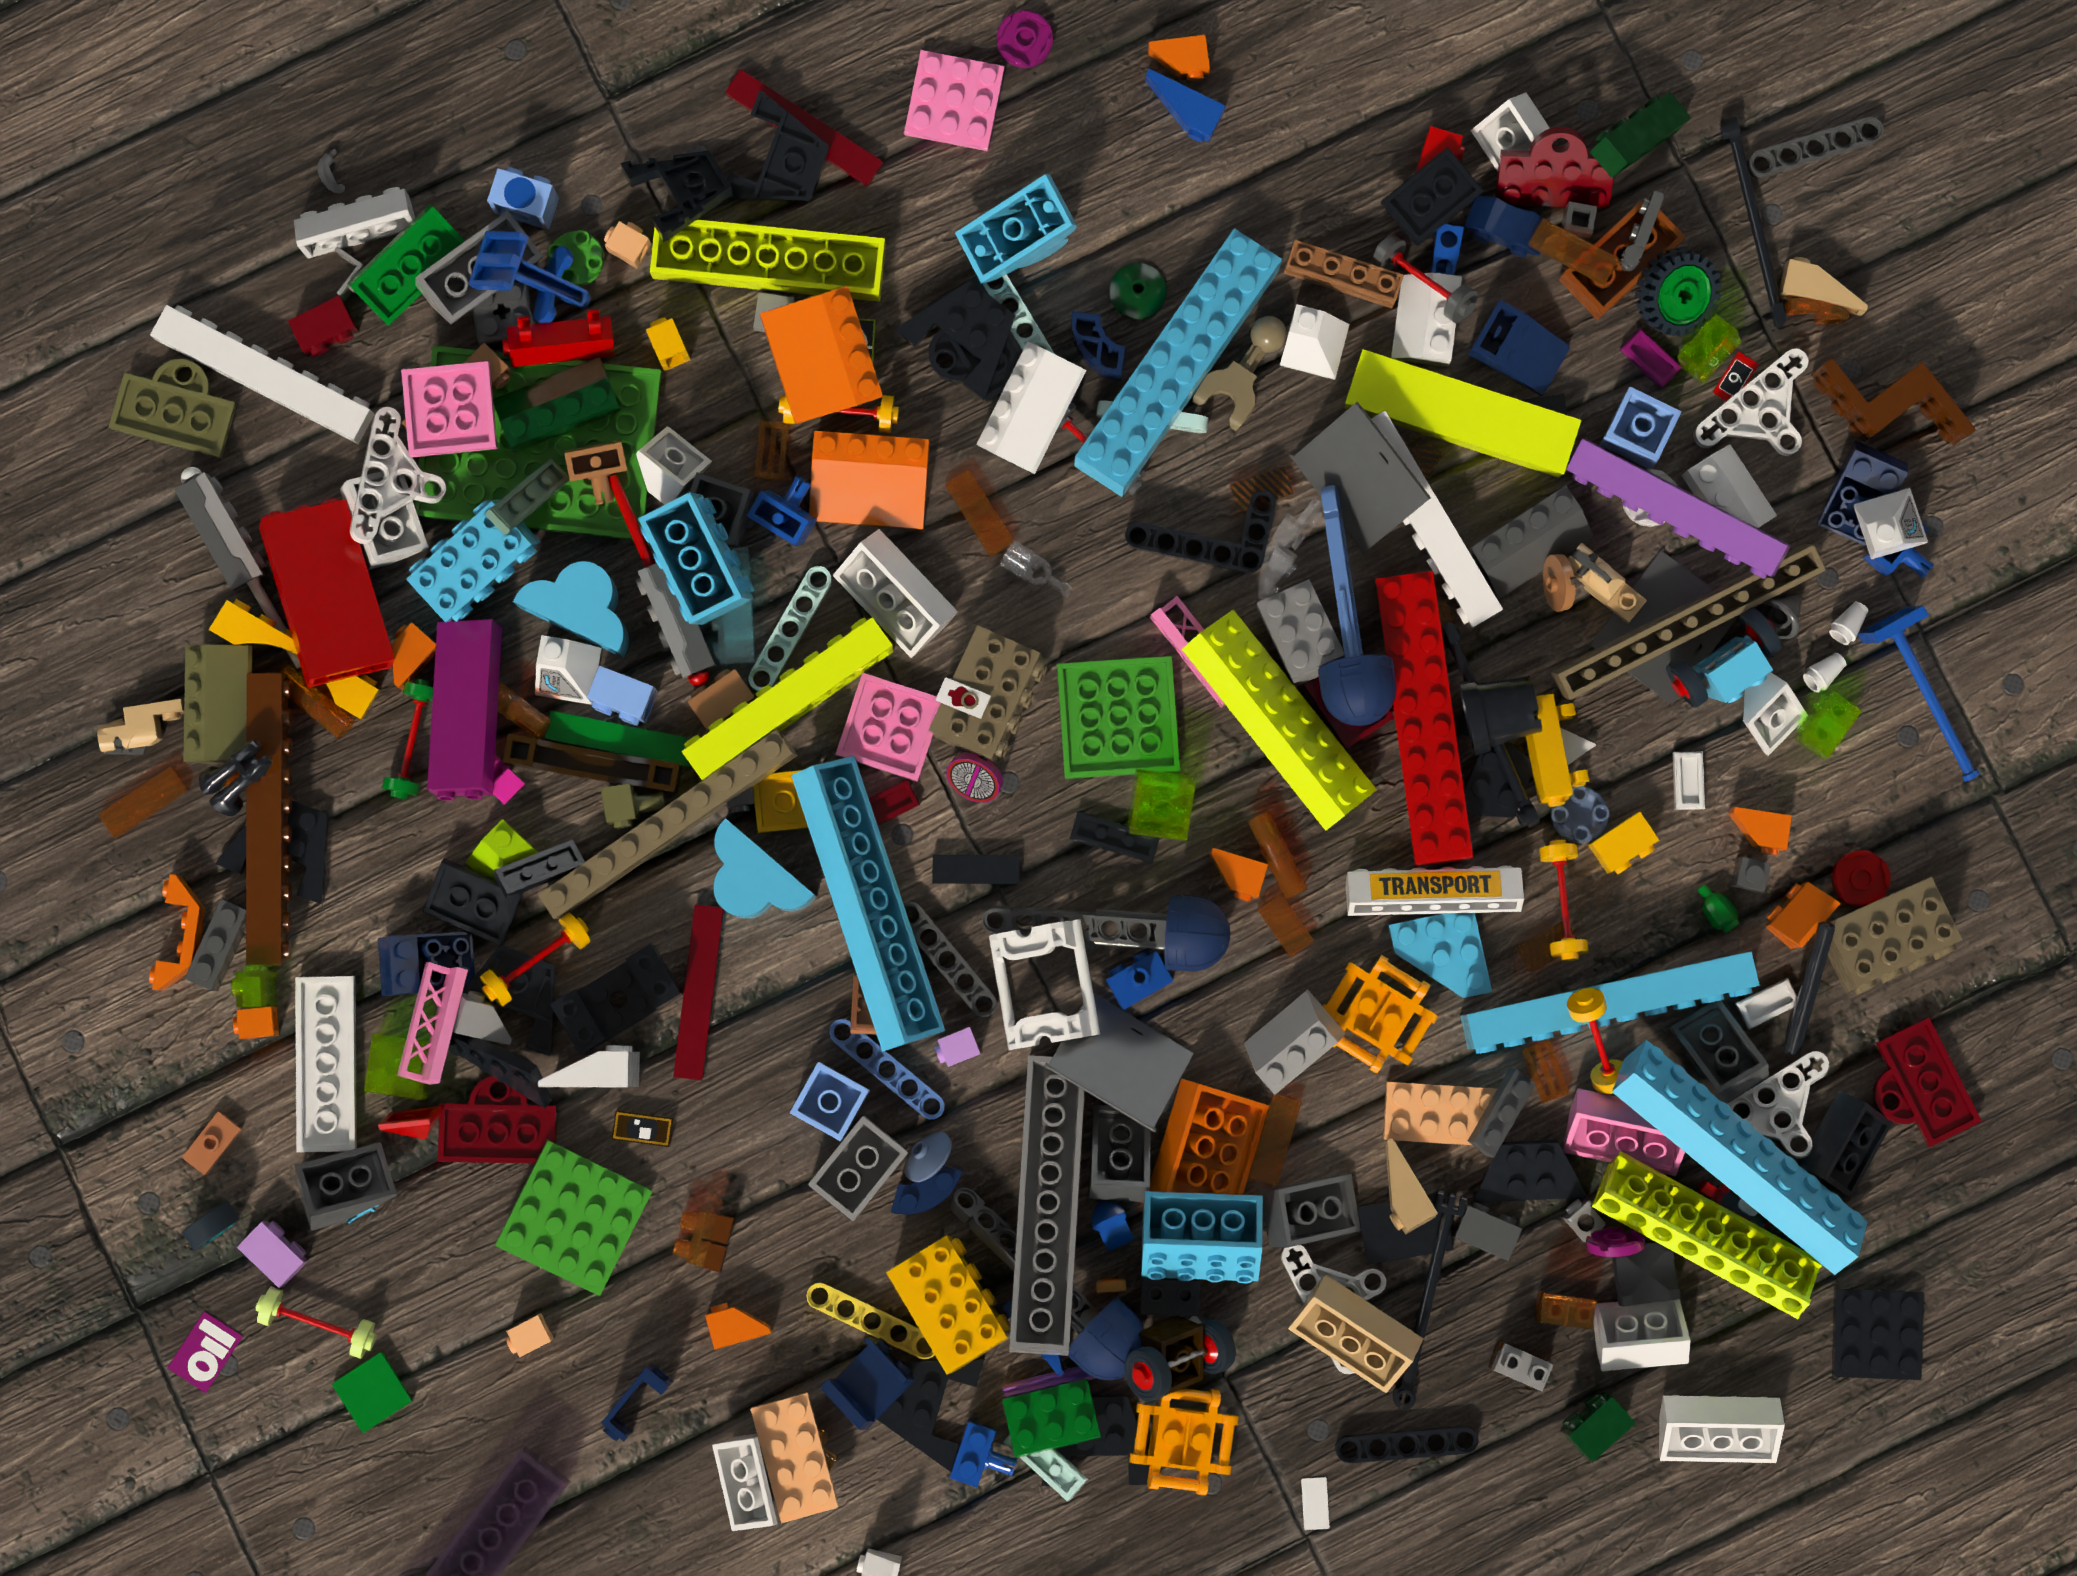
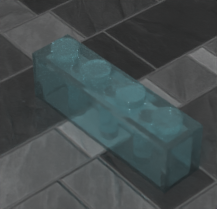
[712,547,756,666]

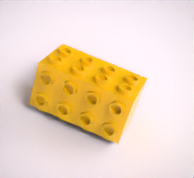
[886,1235,1011,1375]

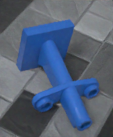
[468,231,591,323]

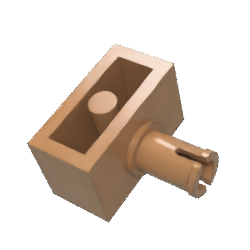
[564,439,627,505]

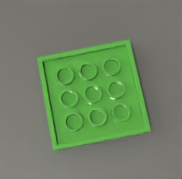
[1057,656,1180,779]
[495,1139,653,1296]

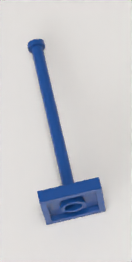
[1858,605,1980,782]

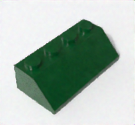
[493,357,621,453]

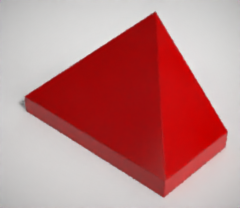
[378,1106,443,1140]

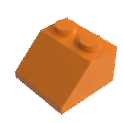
[1765,882,1841,949]

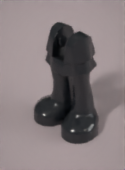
[199,739,273,816]

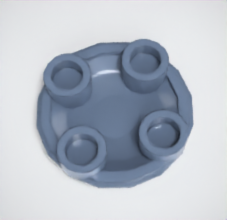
[1551,786,1609,843]

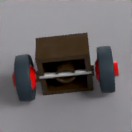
[1125,1316,1236,1401]

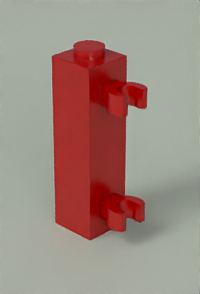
[502,309,615,367]

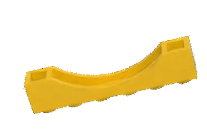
[209,599,380,720]

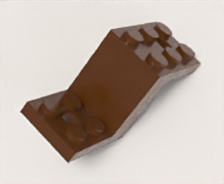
[1811,358,1976,446]

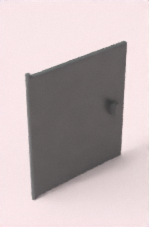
[1290,402,1431,555]
[1588,548,1740,705]
[1045,993,1194,1132]

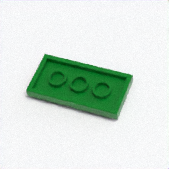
[347,204,465,326]

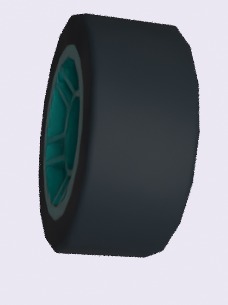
[182,1201,240,1251]

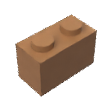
[687,669,756,732]

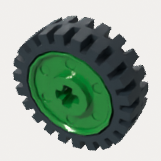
[1635,248,1722,336]

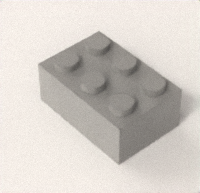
[1257,579,1345,687]
[808,1116,909,1221]

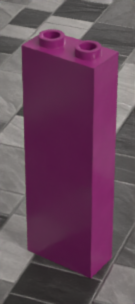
[427,619,502,801]

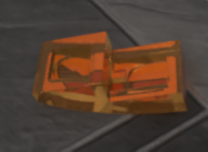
[1785,298,1849,325]

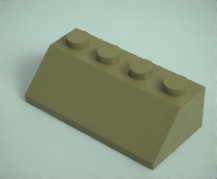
[183,644,252,764]

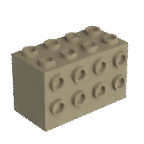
[929,625,1047,765]
[1828,877,1963,995]

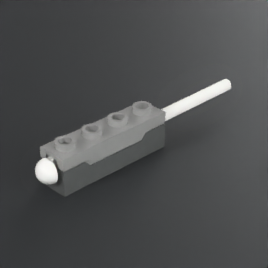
[174,467,301,669]

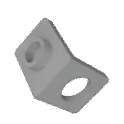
[335,246,364,301]
[1562,1199,1605,1242]

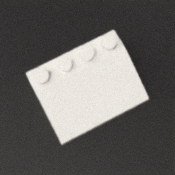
[538,1045,640,1087]

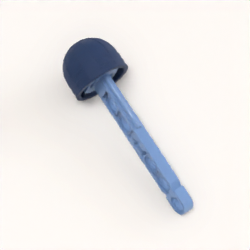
[1318,485,1397,726]

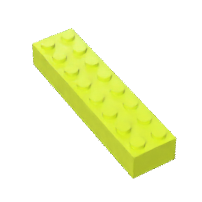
[650,215,886,302]
[1182,609,1377,831]
[682,617,893,781]

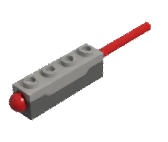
[608,474,716,687]

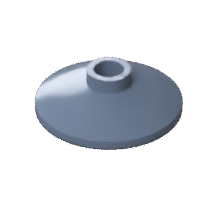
[905,1132,952,1183]

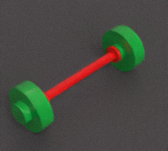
[381,679,433,800]

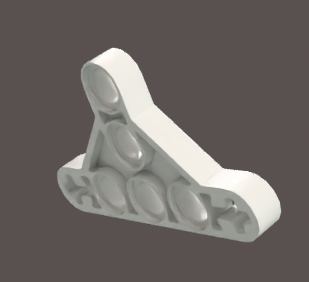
[1693,349,1808,456]
[350,407,446,544]
[1728,1051,1829,1159]
[1281,1245,1386,1374]

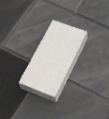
[1672,751,1705,810]
[1735,978,1798,1029]

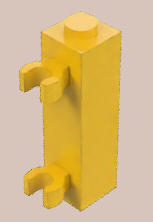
[1526,694,1589,807]

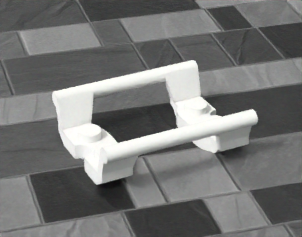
[989,919,1100,1050]

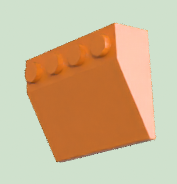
[759,286,883,424]
[809,431,930,530]
[1149,1079,1270,1195]

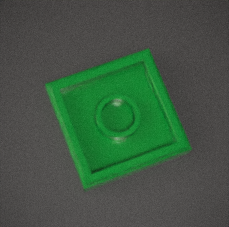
[331,1351,414,1434]

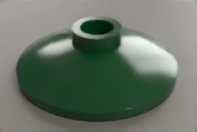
[1109,263,1166,320]

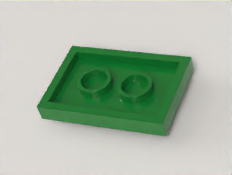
[1002,1379,1101,1458]

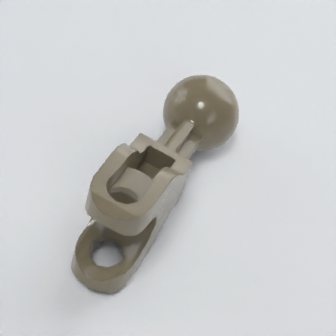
[1192,316,1287,431]

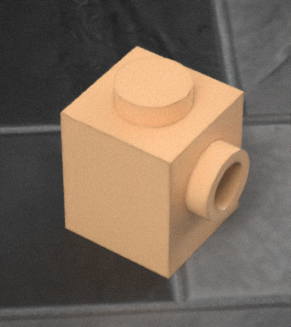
[604,221,651,268]

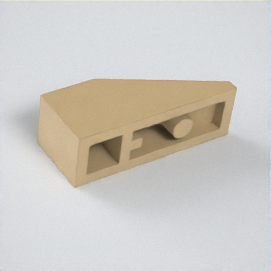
[1779,257,1868,316]
[1385,1138,1438,1235]

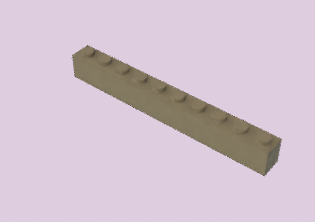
[1550,544,1826,700]
[538,730,798,919]

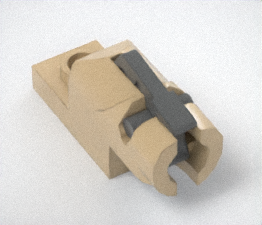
[1568,543,1647,624]
[97,699,184,755]

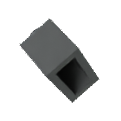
[1451,1202,1522,1261]

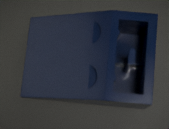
[1468,299,1570,397]
[1817,440,1908,547]
[378,932,475,996]

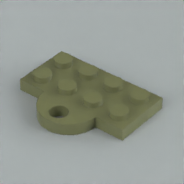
[108,359,237,459]

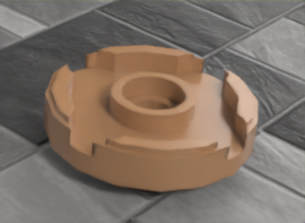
[1543,554,1576,612]

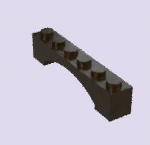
[503,734,683,795]

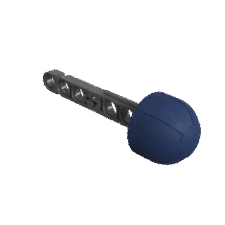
[982,895,1230,972]
[949,1188,1144,1380]

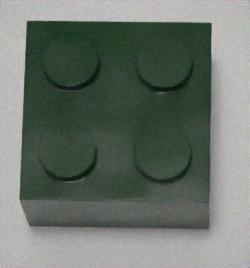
[1560,1392,1636,1463]

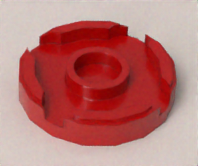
[1832,850,1891,907]

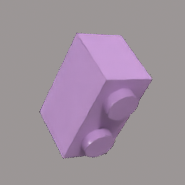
[237,1221,308,1288]

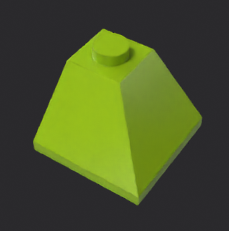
[466,819,539,880]

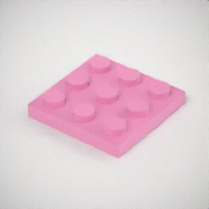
[904,50,1005,151]
[401,361,497,457]
[835,672,941,782]

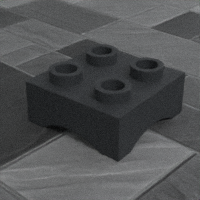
[1612,1242,1680,1307]

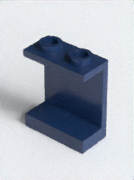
[820,1337,916,1430]
[601,1363,674,1442]

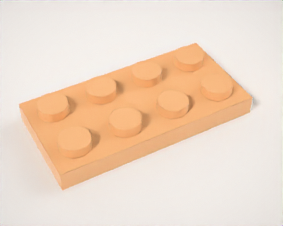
[1383,1082,1497,1145]
[751,1392,839,1524]

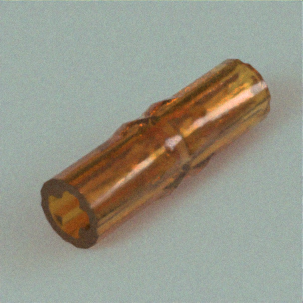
[279,665,355,739]
[498,681,552,739]
[1248,811,1307,899]

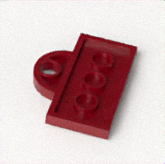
[1495,127,1614,208]
[1873,1017,1982,1147]
[438,1076,557,1164]

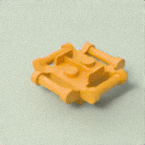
[1323,954,1438,1074]
[1129,1388,1239,1495]

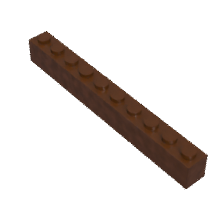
[246,673,292,965]

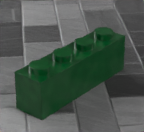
[1590,92,1692,178]

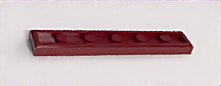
[725,69,883,187]
[673,904,724,1081]

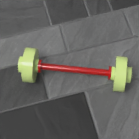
[256,1286,377,1359]

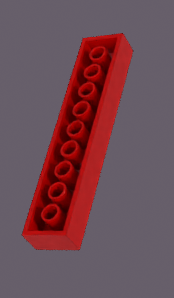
[1376,571,1473,867]

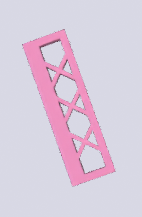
[1150,596,1225,707]
[397,962,468,1085]

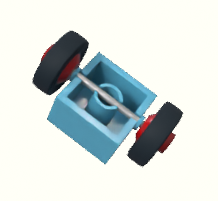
[1666,607,1782,708]

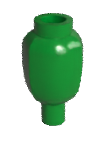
[1697,884,1740,934]

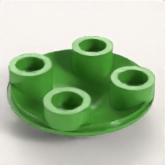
[547,230,605,287]

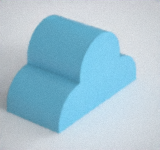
[955,174,1077,283]
[513,561,629,658]
[714,818,816,919]

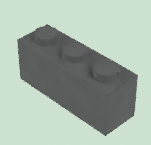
[185,899,246,991]

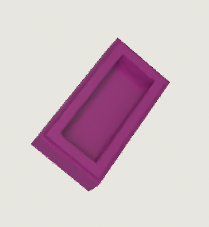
[1620,328,1682,389]

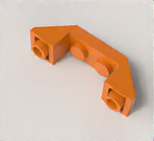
[149,874,206,991]

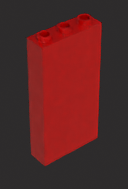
[259,498,395,688]

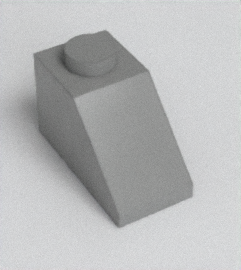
[453,991,512,1045]

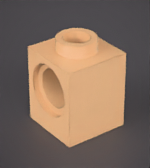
[506,1313,554,1357]

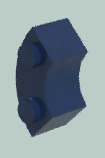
[1464,196,1552,257]
[1071,311,1125,382]
[891,1165,962,1215]

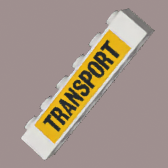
[1346,865,1524,916]

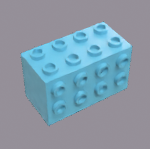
[638,492,754,625]
[406,499,541,623]
[1141,1191,1263,1283]

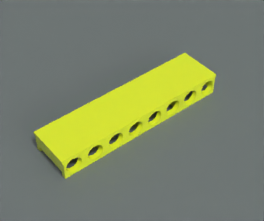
[1344,349,1581,478]
[1592,1151,1822,1319]

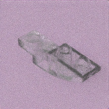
[1256,497,1323,602]

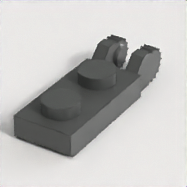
[1619,190,1665,272]

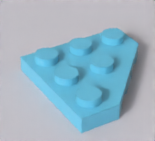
[1388,913,1492,998]

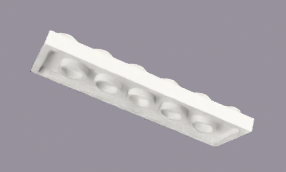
[295,976,357,1152]

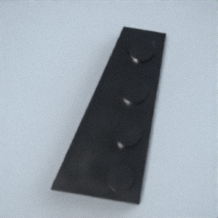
[448,1031,552,1108]

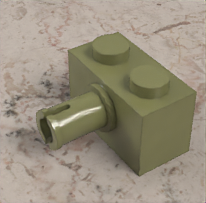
[601,783,666,830]

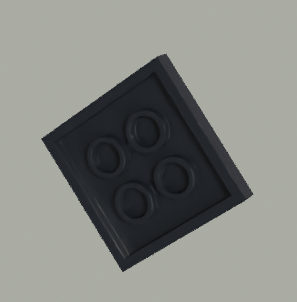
[1832,1288,1924,1380]

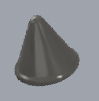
[1757,593,1802,639]

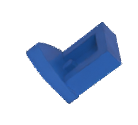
[1092,1200,1134,1251]

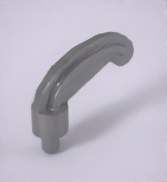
[317,149,345,193]

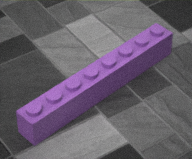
[1566,439,1791,579]

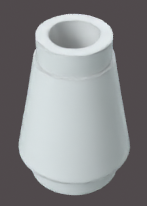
[1829,601,1868,645]
[1803,653,1847,692]

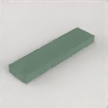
[485,458,570,535]

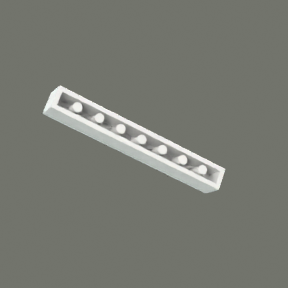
[150,305,374,444]
[1371,411,1503,627]

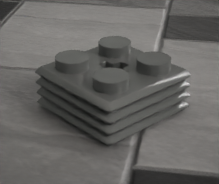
[472,280,535,347]

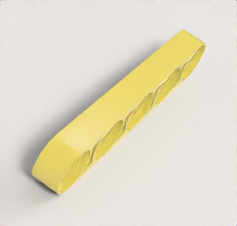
[806,1283,935,1359]

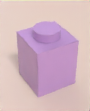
[934,1027,980,1067]

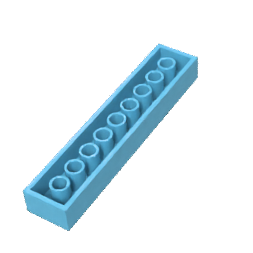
[1074,228,1282,497]
[791,756,945,1052]
[1460,951,1760,1054]
[1612,1040,1868,1275]

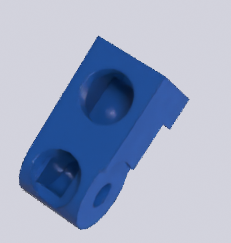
[1430,224,1464,275]

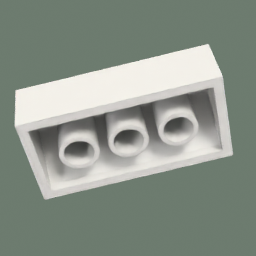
[294,187,415,259]
[976,341,1086,474]
[833,529,958,658]
[1659,1395,1785,1463]

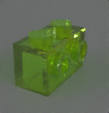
[1677,314,1741,384]
[1795,691,1862,760]
[231,965,277,1008]

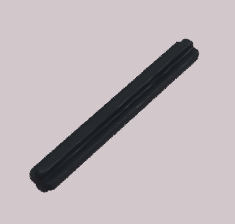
[1783,921,1835,1056]

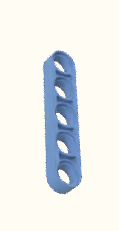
[829,1019,945,1119]

